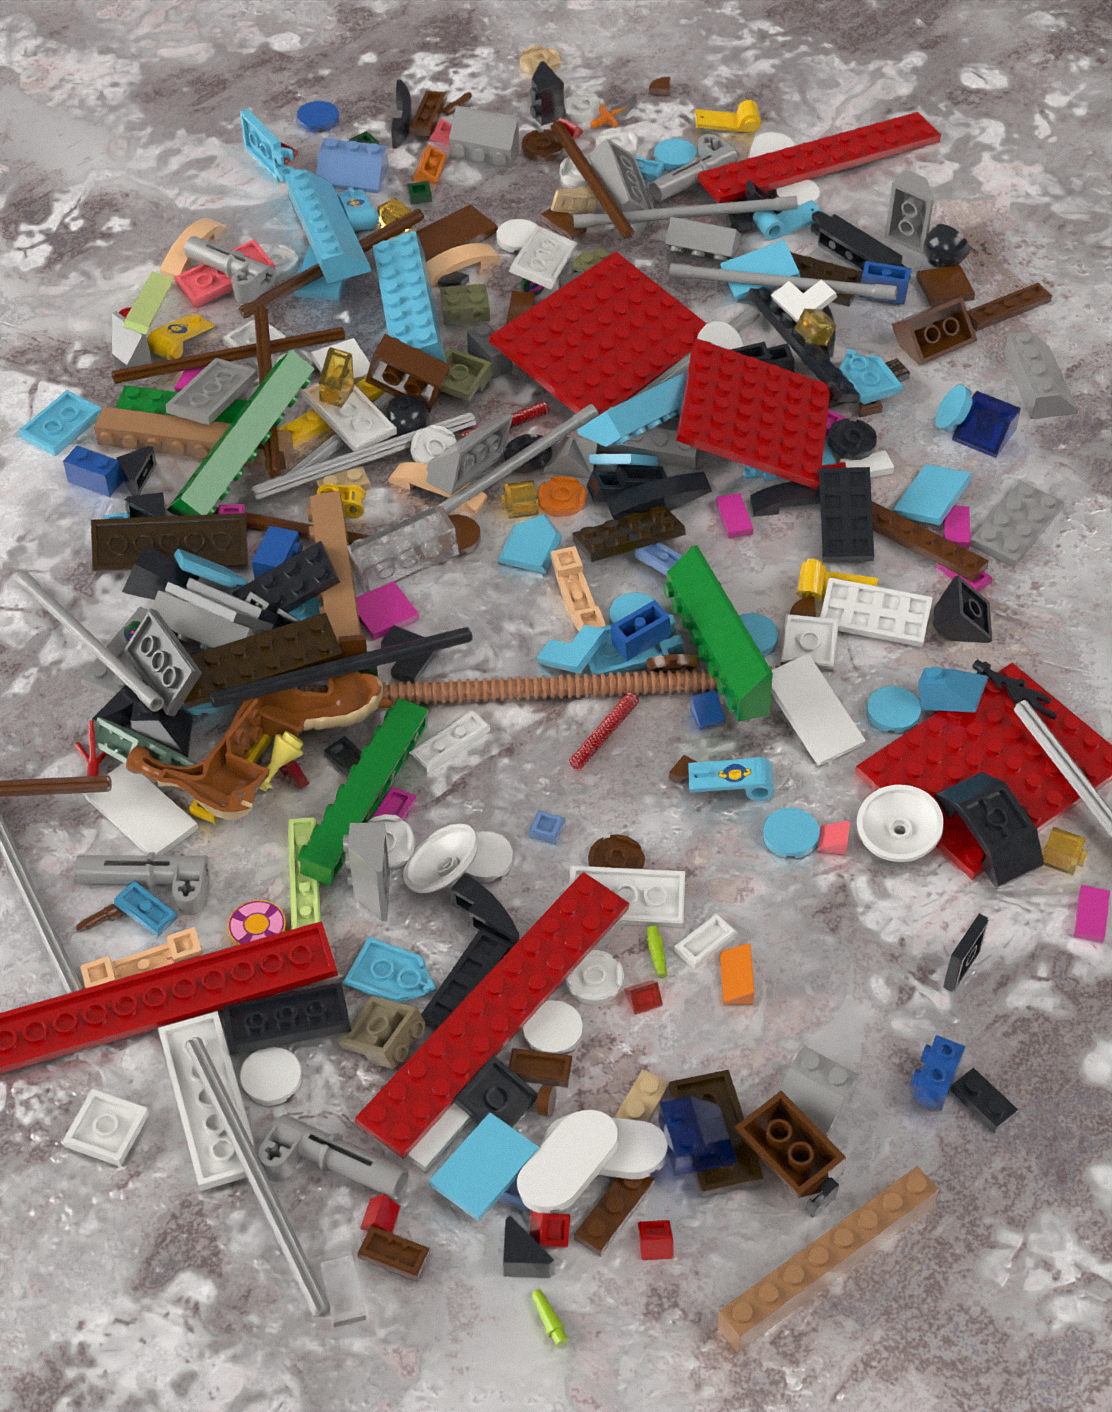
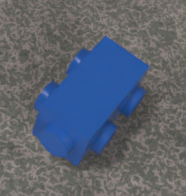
[910,1035,965,1111]

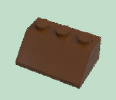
[891,296,977,365]
[365,334,450,413]
[734,1090,846,1198]

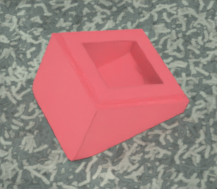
[429,118,452,144]
[817,821,850,855]

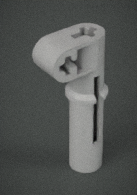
[649,134,738,202]
[184,236,276,304]
[75,852,210,915]
[258,1114,409,1199]

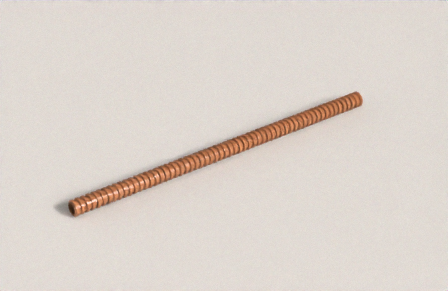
[304,665,779,706]

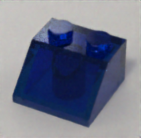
[952,391,1021,458]
[658,1096,736,1176]

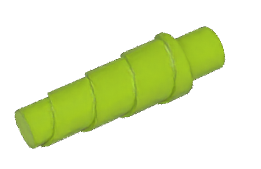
[646,925,668,978]
[532,1289,569,1347]

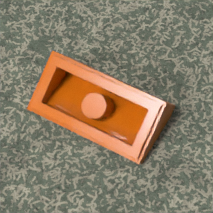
[412,144,447,184]
[720,943,754,1005]

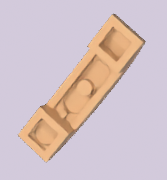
[160,218,227,278]
[426,243,501,288]
[388,462,487,515]
[551,546,606,632]
[80,927,203,988]

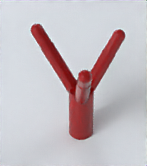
[75,720,108,776]

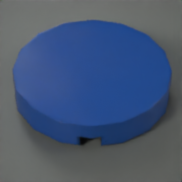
[297,101,339,132]

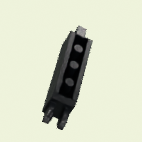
[810,211,912,278]

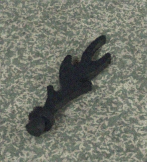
[972,659,1057,720]

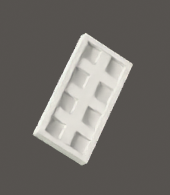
[820,577,933,647]

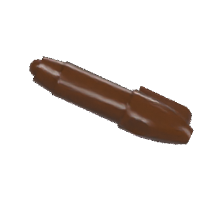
[442,92,472,115]
[76,904,126,932]

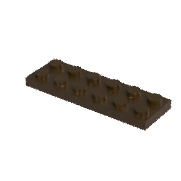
[91,513,248,572]
[184,613,343,709]

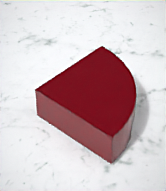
[279,760,310,789]

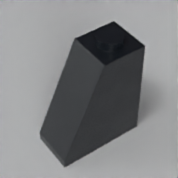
[122,546,200,600]

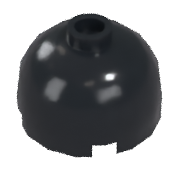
[924,224,970,268]
[382,395,430,438]

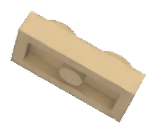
[315,466,371,494]
[614,1069,669,1123]

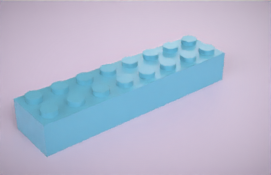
[373,231,447,364]

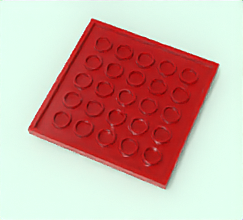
[676,338,830,489]

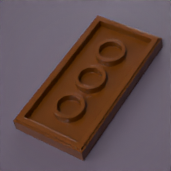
[416,204,498,262]

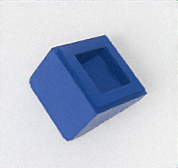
[690,690,725,729]

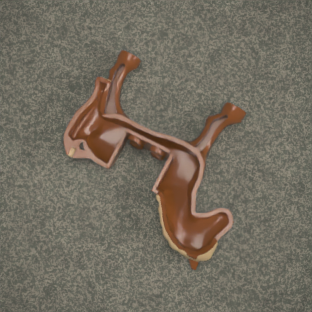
[126,671,392,820]

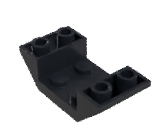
[934,772,1045,889]

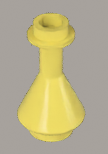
[259,731,304,792]

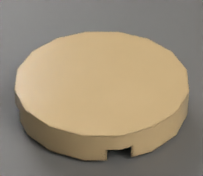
[520,45,561,75]

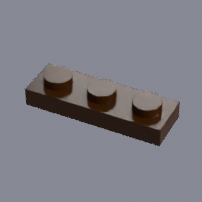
[409,91,447,137]
[574,1176,655,1257]

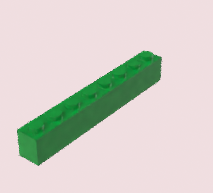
[298,698,429,886]

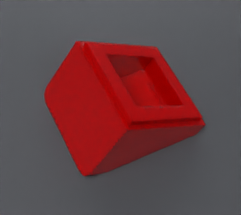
[529,1211,570,1247]
[638,1220,673,1260]

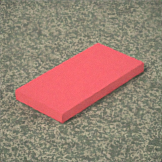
[174,239,276,309]

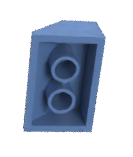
[316,138,389,194]

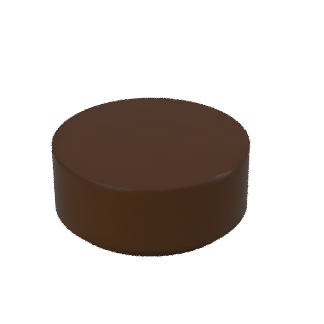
[536,1084,556,1117]

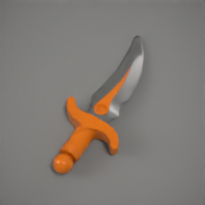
[590,94,637,129]

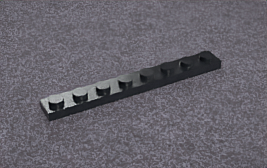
[746,288,861,403]

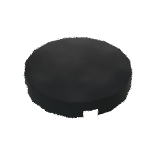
[828,418,877,460]
[503,434,553,472]

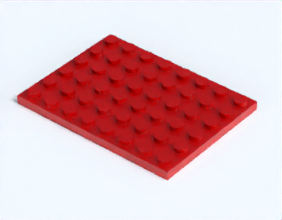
[489,251,707,416]
[855,662,1112,880]

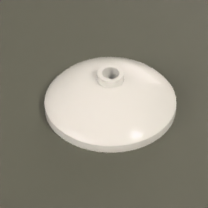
[857,785,943,862]
[403,824,479,893]

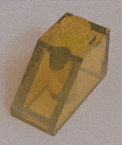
[318,347,354,408]

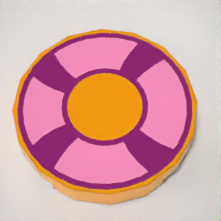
[227,900,287,946]

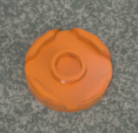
[537,476,587,517]

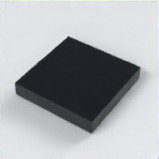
[943,913,989,992]
[453,1055,538,1128]

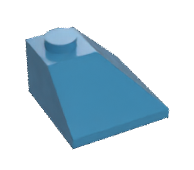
[918,667,987,712]

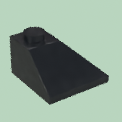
[933,575,992,643]
[131,700,193,758]

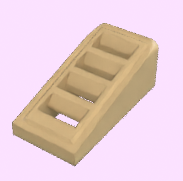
[550,187,599,214]

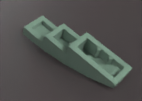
[88,717,198,767]

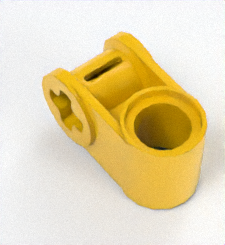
[317,484,366,519]

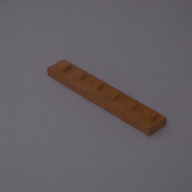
[872,501,989,582]

